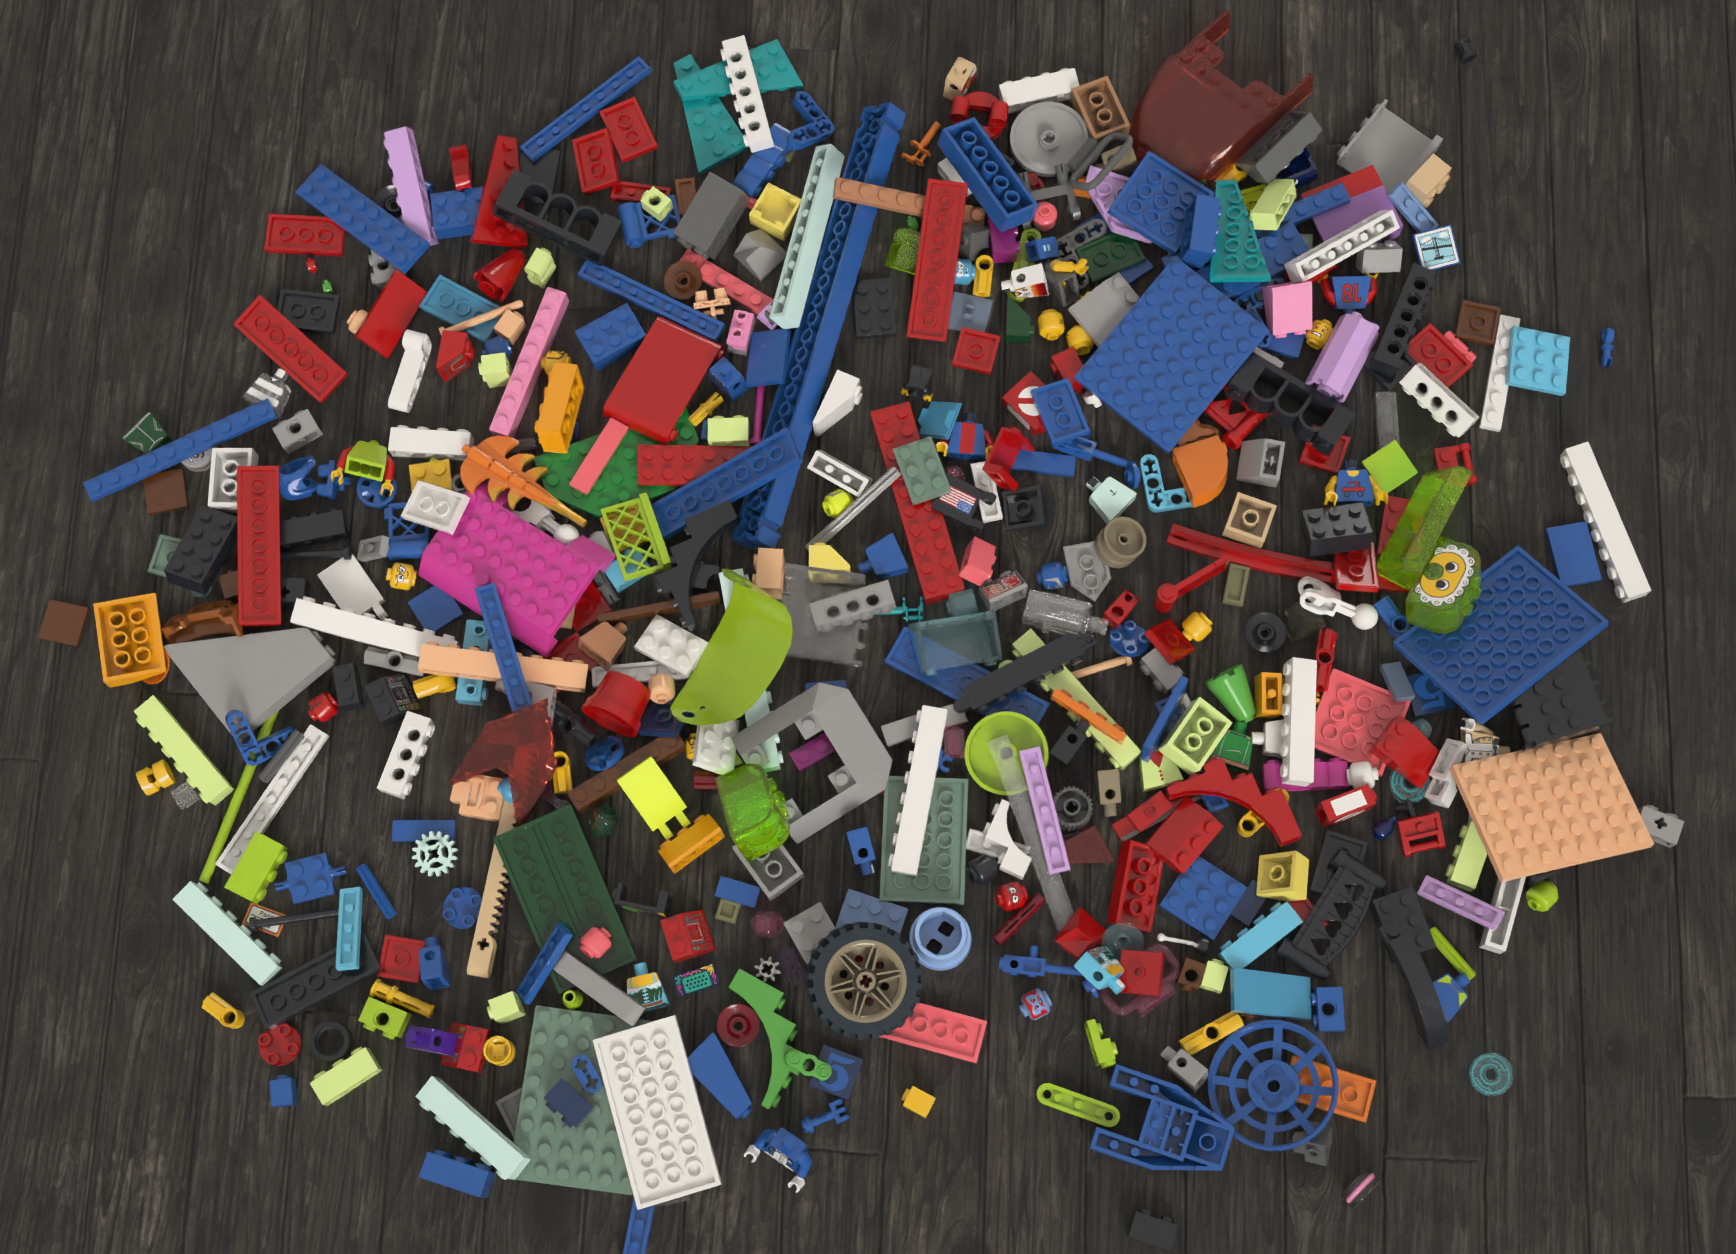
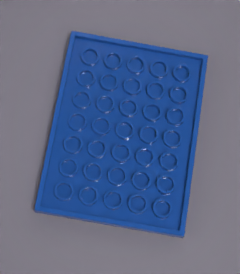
[1074,256,1270,454]
[1393,546,1609,725]

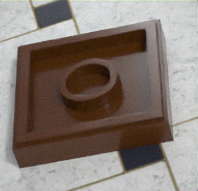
[1455,300,1501,347]
[143,468,189,516]
[38,599,90,648]

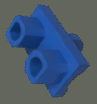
[316,460,351,501]

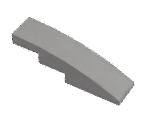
[881,704,968,747]

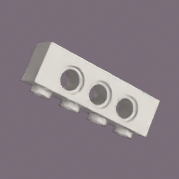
[1399,363,1480,438]
[377,711,435,799]

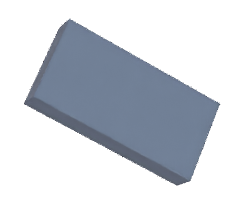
[1379,662,1415,702]

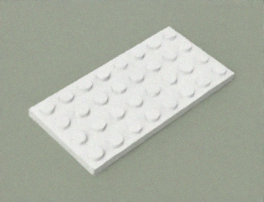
[593,1015,722,1210]

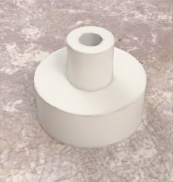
[1083,390,1102,408]

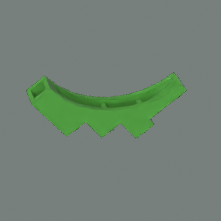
[729,969,810,1110]

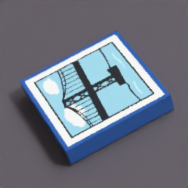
[1411,225,1461,270]

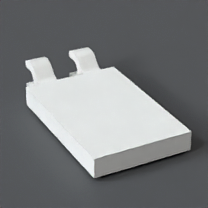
[317,554,388,620]

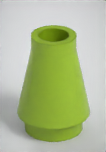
[562,989,583,1010]

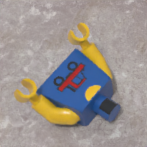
[1324,459,1388,507]

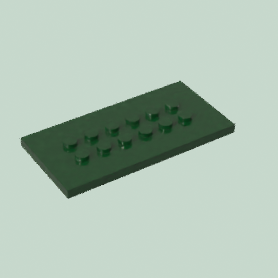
[493,804,637,994]

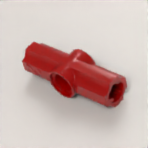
[1313,629,1337,692]

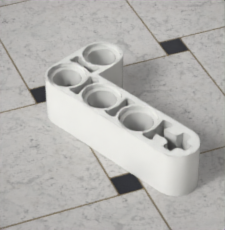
[388,329,432,413]

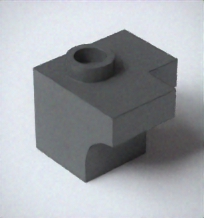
[959,222,990,261]
[1292,1121,1333,1166]

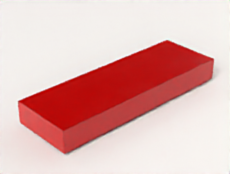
[610,181,672,203]

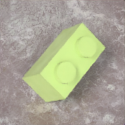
[478,352,512,388]
[708,415,749,446]
[487,991,526,1024]

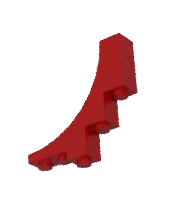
[1166,757,1302,847]

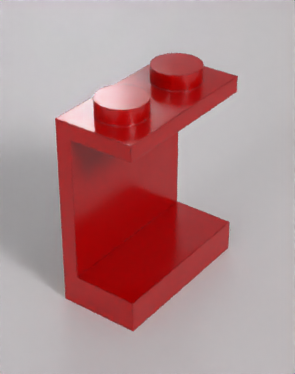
[982,427,1035,492]

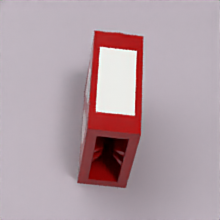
[1001,371,1045,437]
[1314,784,1377,829]

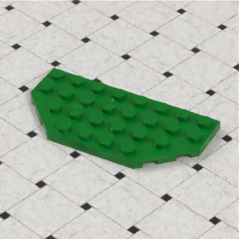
[534,408,699,519]

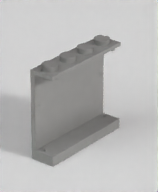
[1336,99,1443,204]

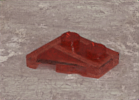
[1064,825,1114,864]

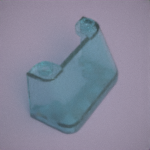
[908,610,1003,676]

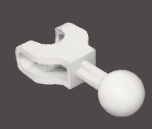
[510,500,579,546]
[1298,576,1378,630]

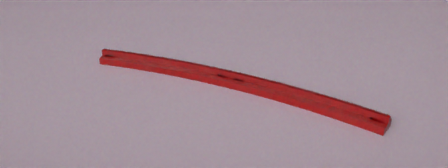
[1166,523,1481,594]

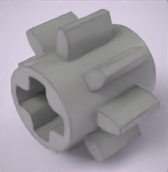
[755,956,781,983]

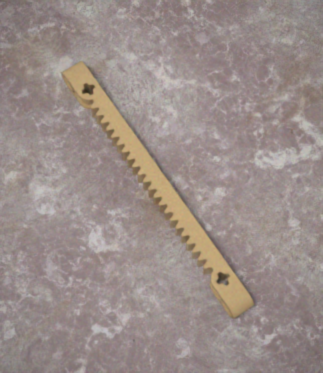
[467,746,540,978]

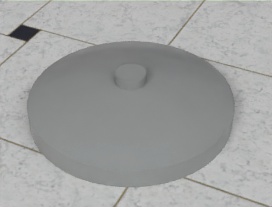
[1010,102,1088,177]

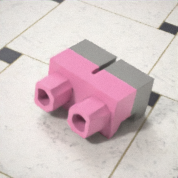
[726,310,756,356]

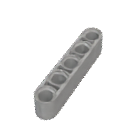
[552,950,646,1026]

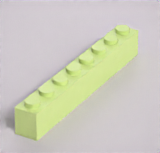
[1012,629,1142,771]

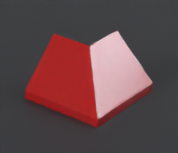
[1054,907,1110,961]

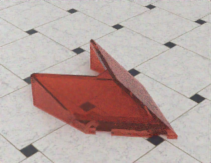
[449,698,558,826]

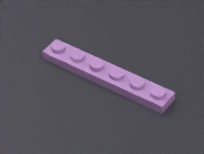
[1019,746,1070,875]

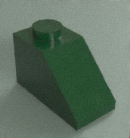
[1005,298,1034,343]

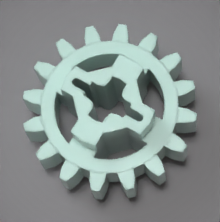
[412,831,459,876]

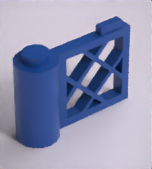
[618,194,681,248]
[384,502,431,561]

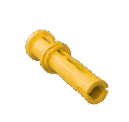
[370,979,435,1018]

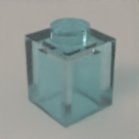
[945,589,977,619]

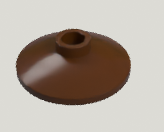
[664,261,702,300]

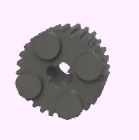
[1053,786,1093,831]

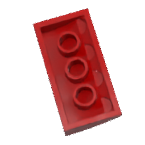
[1107,840,1164,933]

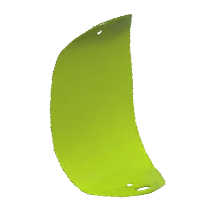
[670,569,793,726]

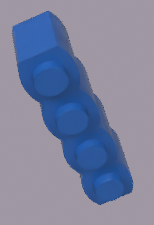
[733,123,794,199]

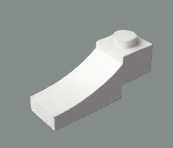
[1424,738,1468,808]

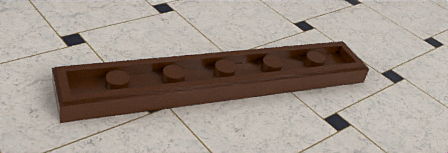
[597,591,721,625]

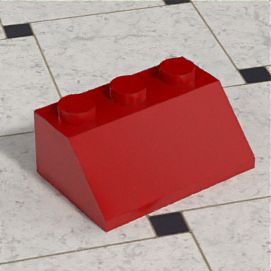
[1145,796,1224,874]

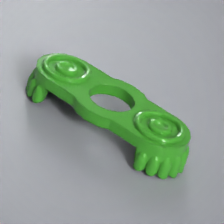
[783,1049,832,1081]

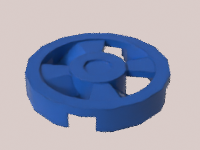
[357,477,398,509]
[584,736,624,771]

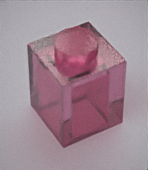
[943,726,965,758]

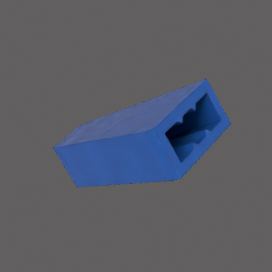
[688,1032,753,1119]

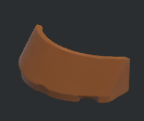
[161,600,243,644]

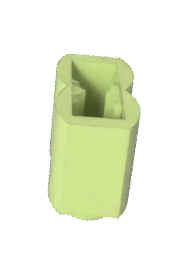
[524,248,556,288]

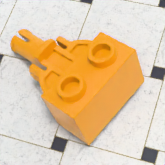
[1254,672,1320,718]

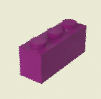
[987,214,1020,264]

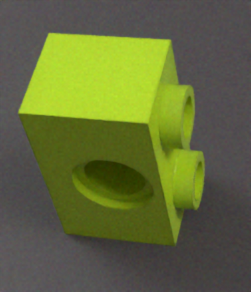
[358,997,412,1040]

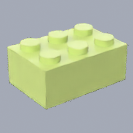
[1158,697,1232,775]

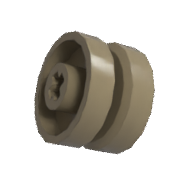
[1095,516,1146,569]

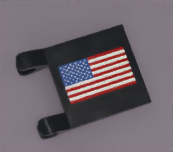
[931,473,997,533]

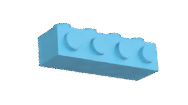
[455,620,492,706]
[1218,902,1303,970]

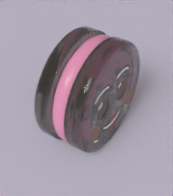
[1340,1168,1381,1209]

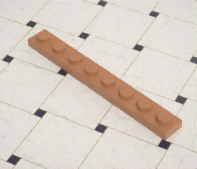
[833,177,985,226]

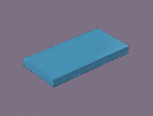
[419,274,503,343]
[1230,968,1311,1021]

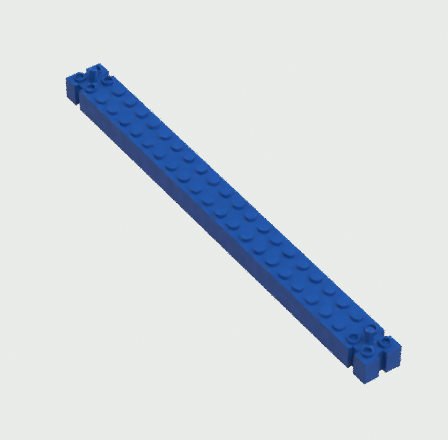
[731,102,906,549]

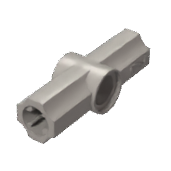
[364,646,427,677]

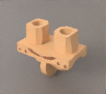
[693,288,731,320]

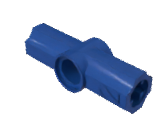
[1373,595,1411,639]

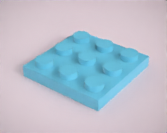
[1506,326,1570,396]

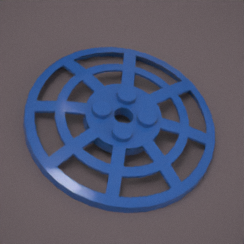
[1208,1020,1339,1151]

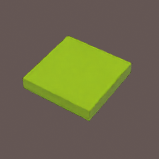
[1361,440,1418,493]

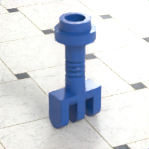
[800,1098,850,1133]

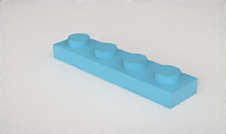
[336,887,363,971]

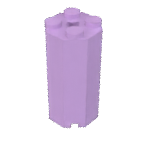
[1305,311,1379,404]

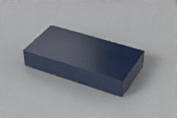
[1230,880,1266,927]

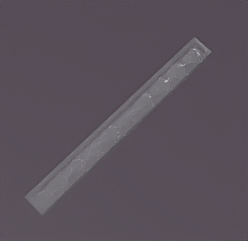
[987,734,1074,933]

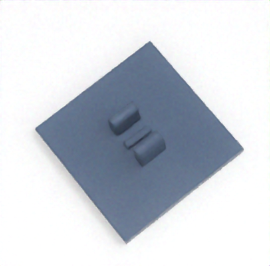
[949,292,993,332]

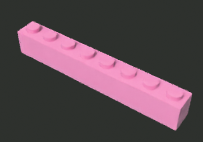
[489,287,569,438]

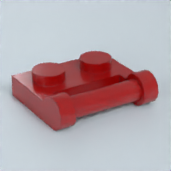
[1433,443,1478,489]
[1396,811,1446,857]

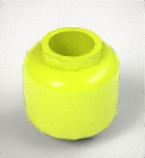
[822,489,854,518]

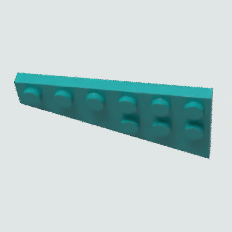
[673,39,803,101]
[674,54,749,176]
[1210,180,1271,282]

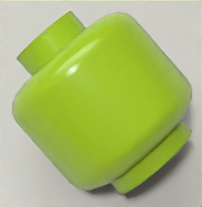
[1526,880,1558,912]

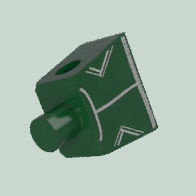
[122,411,173,455]

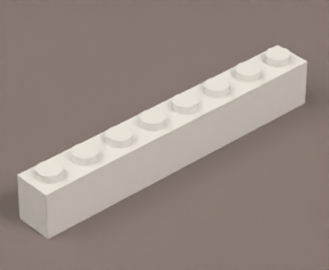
[1560,442,1651,603]
[290,596,459,658]
[888,705,948,877]

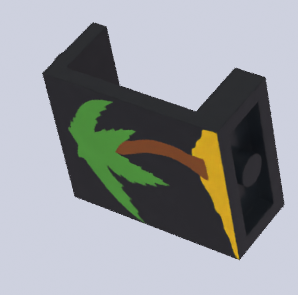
[612,883,673,918]

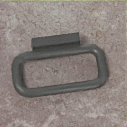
[1067,132,1133,191]

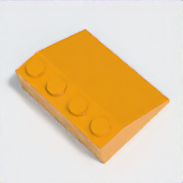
[93,593,167,688]

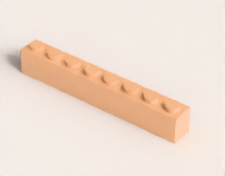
[418,642,588,693]

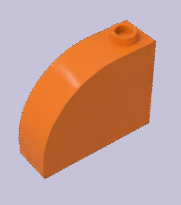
[1172,435,1228,508]

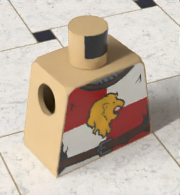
[943,57,977,100]

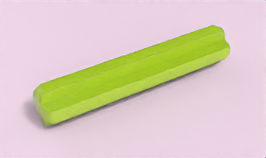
[1430,927,1476,980]

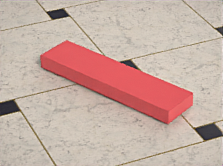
[569,418,629,495]

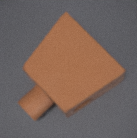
[578,621,628,672]

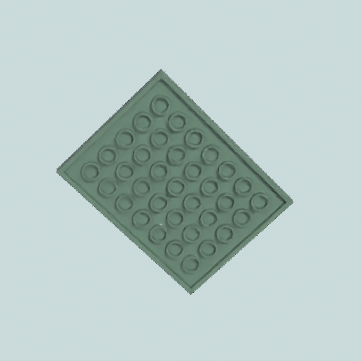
[514,1005,654,1196]

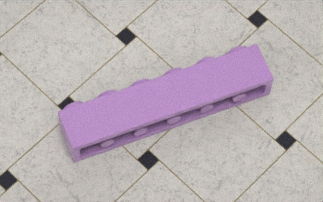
[384,126,439,246]

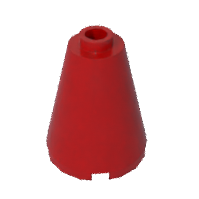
[473,248,526,302]

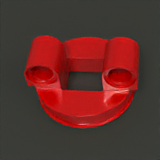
[950,92,1009,141]

